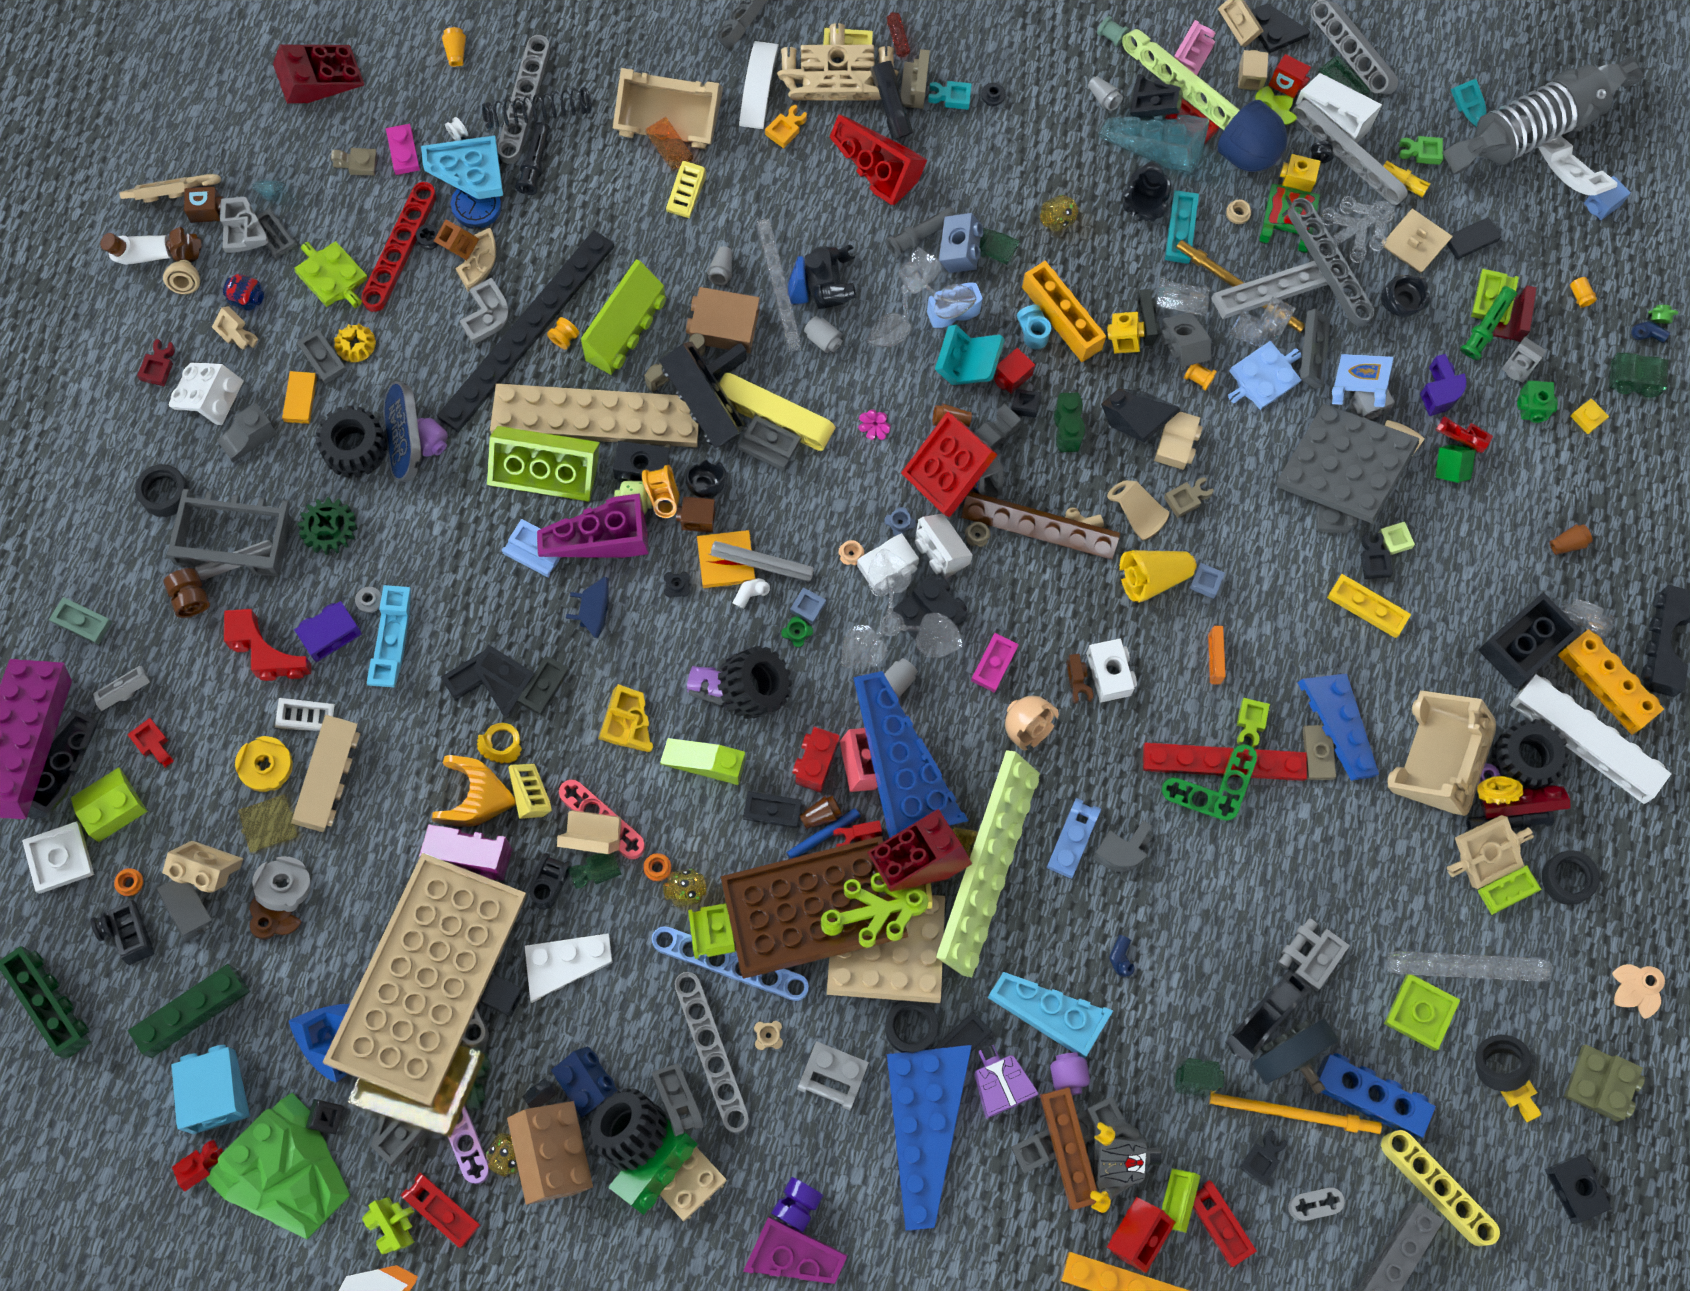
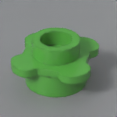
[1648,305,1678,324]

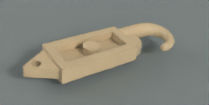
[119,174,221,203]

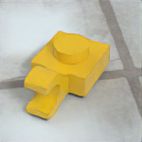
[1500,1080,1541,1122]

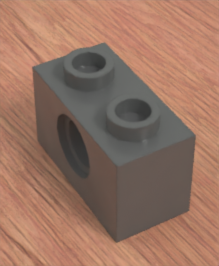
[1160,312,1211,367]

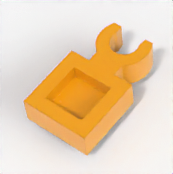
[765,105,807,149]

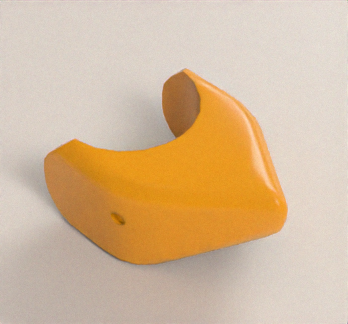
[431,755,516,827]

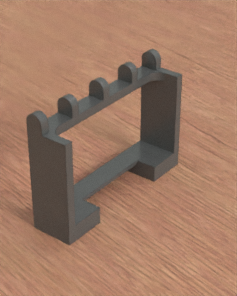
[167,489,292,577]

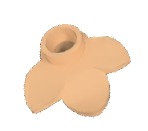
[1612,964,1665,1019]

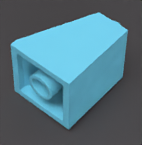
[171,1045,250,1134]

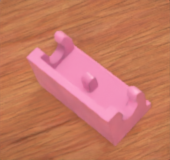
[1170,20,1216,75]

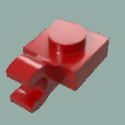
[127,718,174,768]
[833,820,882,847]
[172,1139,224,1192]

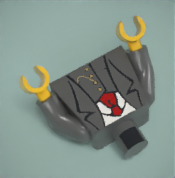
[1090,1119,1162,1213]

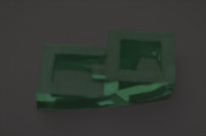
[979,228,1020,265]

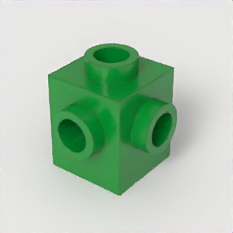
[1517,381,1558,423]

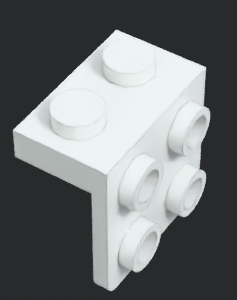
[169,363,244,425]

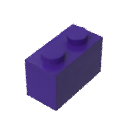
[294,601,362,662]

